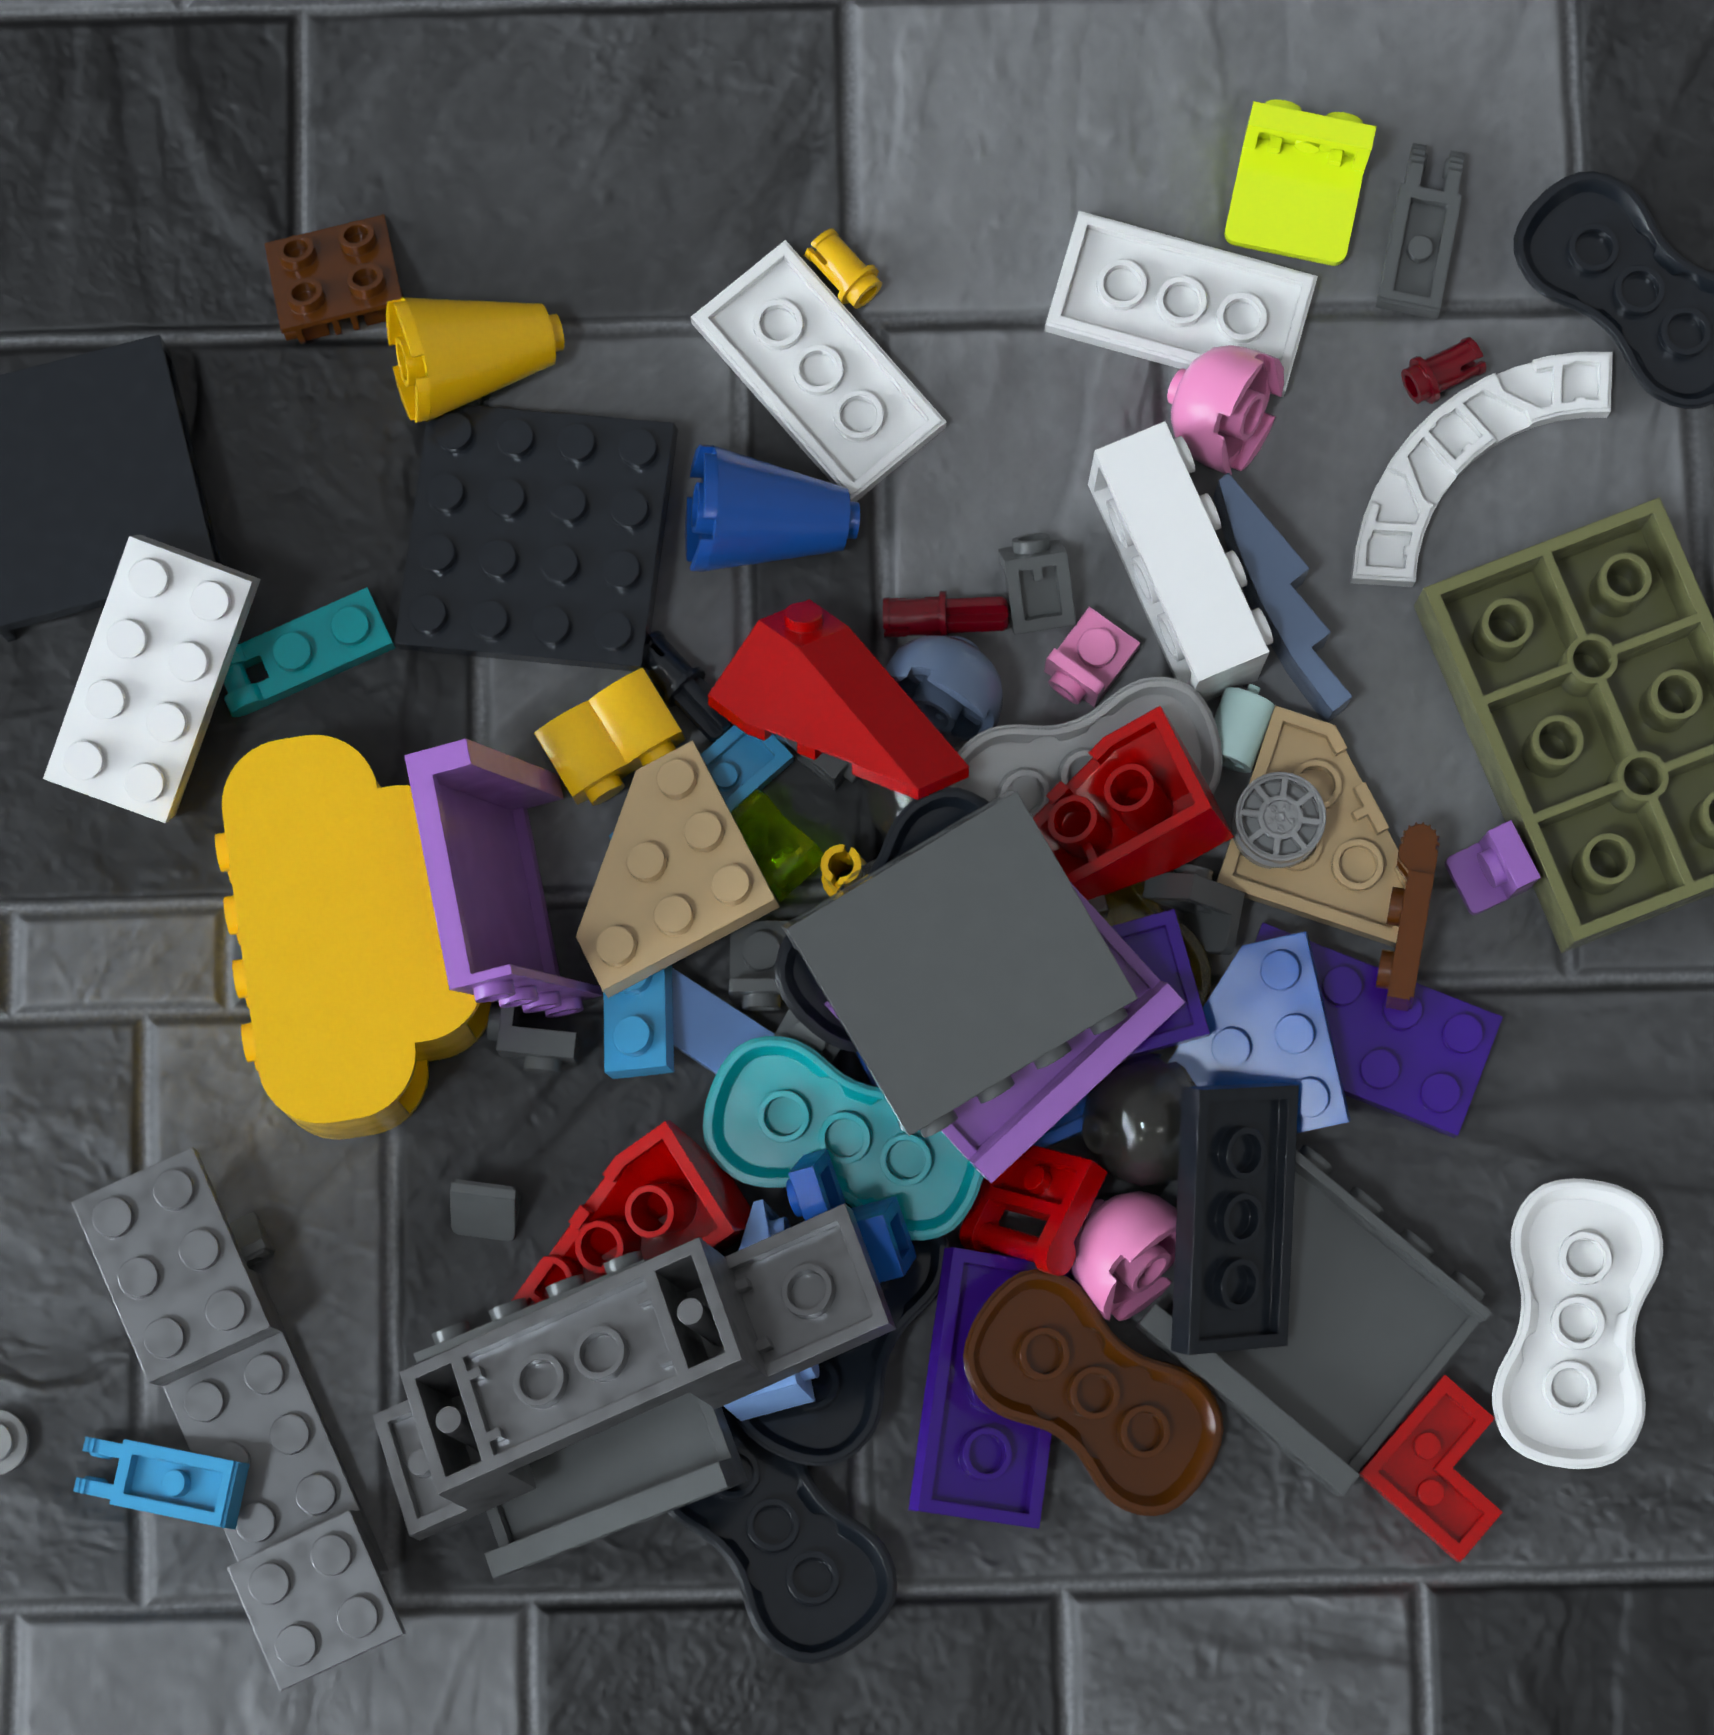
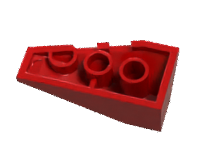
[1033,706,1234,901]
[511,1120,751,1306]

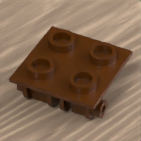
[264,214,404,344]

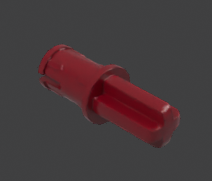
[883,591,1009,638]

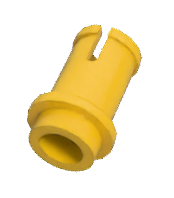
[804,228,882,309]
[820,844,870,897]

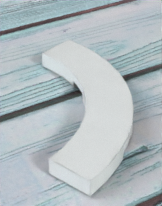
[1350,352,1613,587]

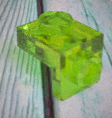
[731,789,824,902]

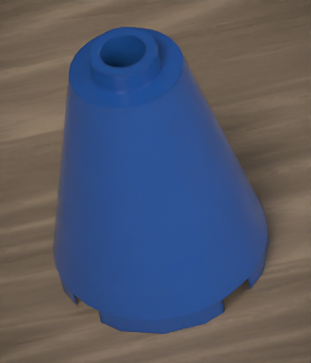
[685,444,860,572]

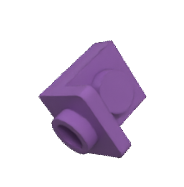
[1445,820,1541,915]

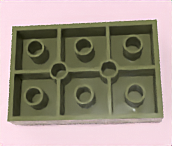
[1414,497,1714,953]

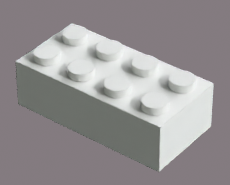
[1088,421,1273,702]
[43,535,261,823]

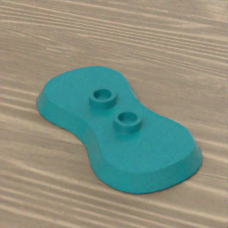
[703,1036,984,1241]

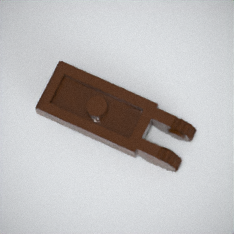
[1376,822,1440,1011]

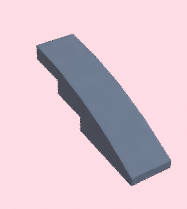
[1213,473,1352,723]

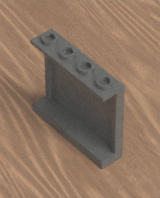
[781,791,1138,1138]
[1135,1145,1493,1496]
[413,1250,749,1578]

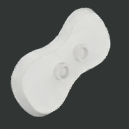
[1492,1178,1663,1469]

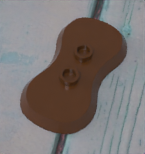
[963,1269,1224,1517]

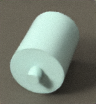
[1214,684,1275,773]

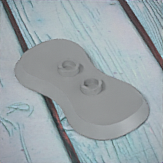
[948,677,1222,818]

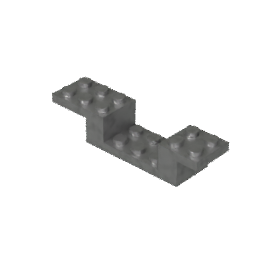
[71,1147,406,1691]
[372,1203,896,1541]

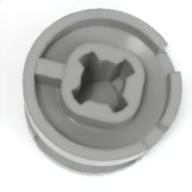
[1231,772,1326,869]

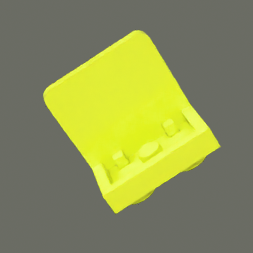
[1224,99,1377,266]

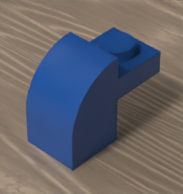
[786,1149,917,1283]

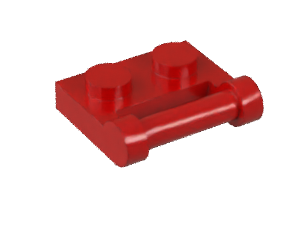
[960,1145,1108,1276]

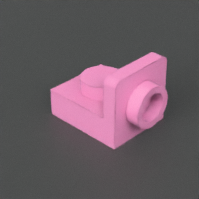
[1044,606,1140,708]

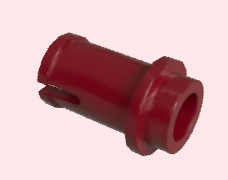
[1401,337,1486,404]

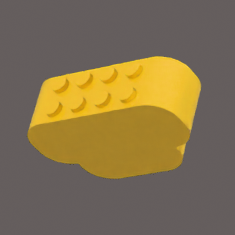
[215,735,495,1140]

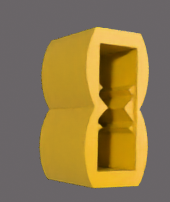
[534,668,685,806]

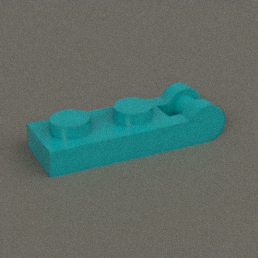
[224,587,395,717]

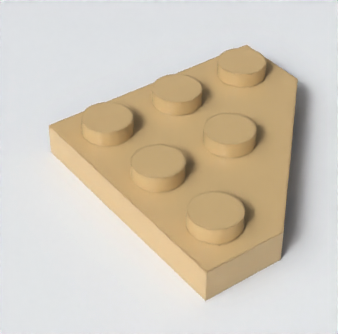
[1216,705,1407,947]
[576,740,780,998]

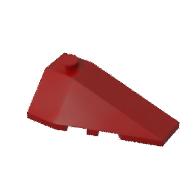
[708,599,969,800]

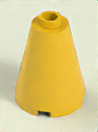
[386,297,565,423]

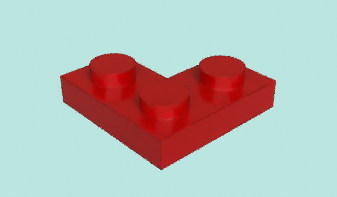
[1358,1375,1503,1562]

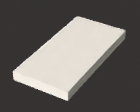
[1044,211,1318,397]
[691,240,947,502]

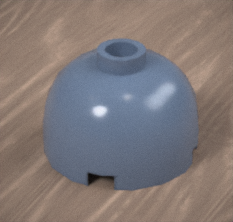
[885,635,1003,752]

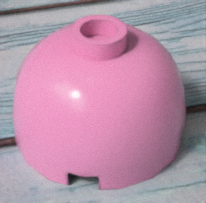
[1167,345,1284,475]
[1071,1191,1177,1321]

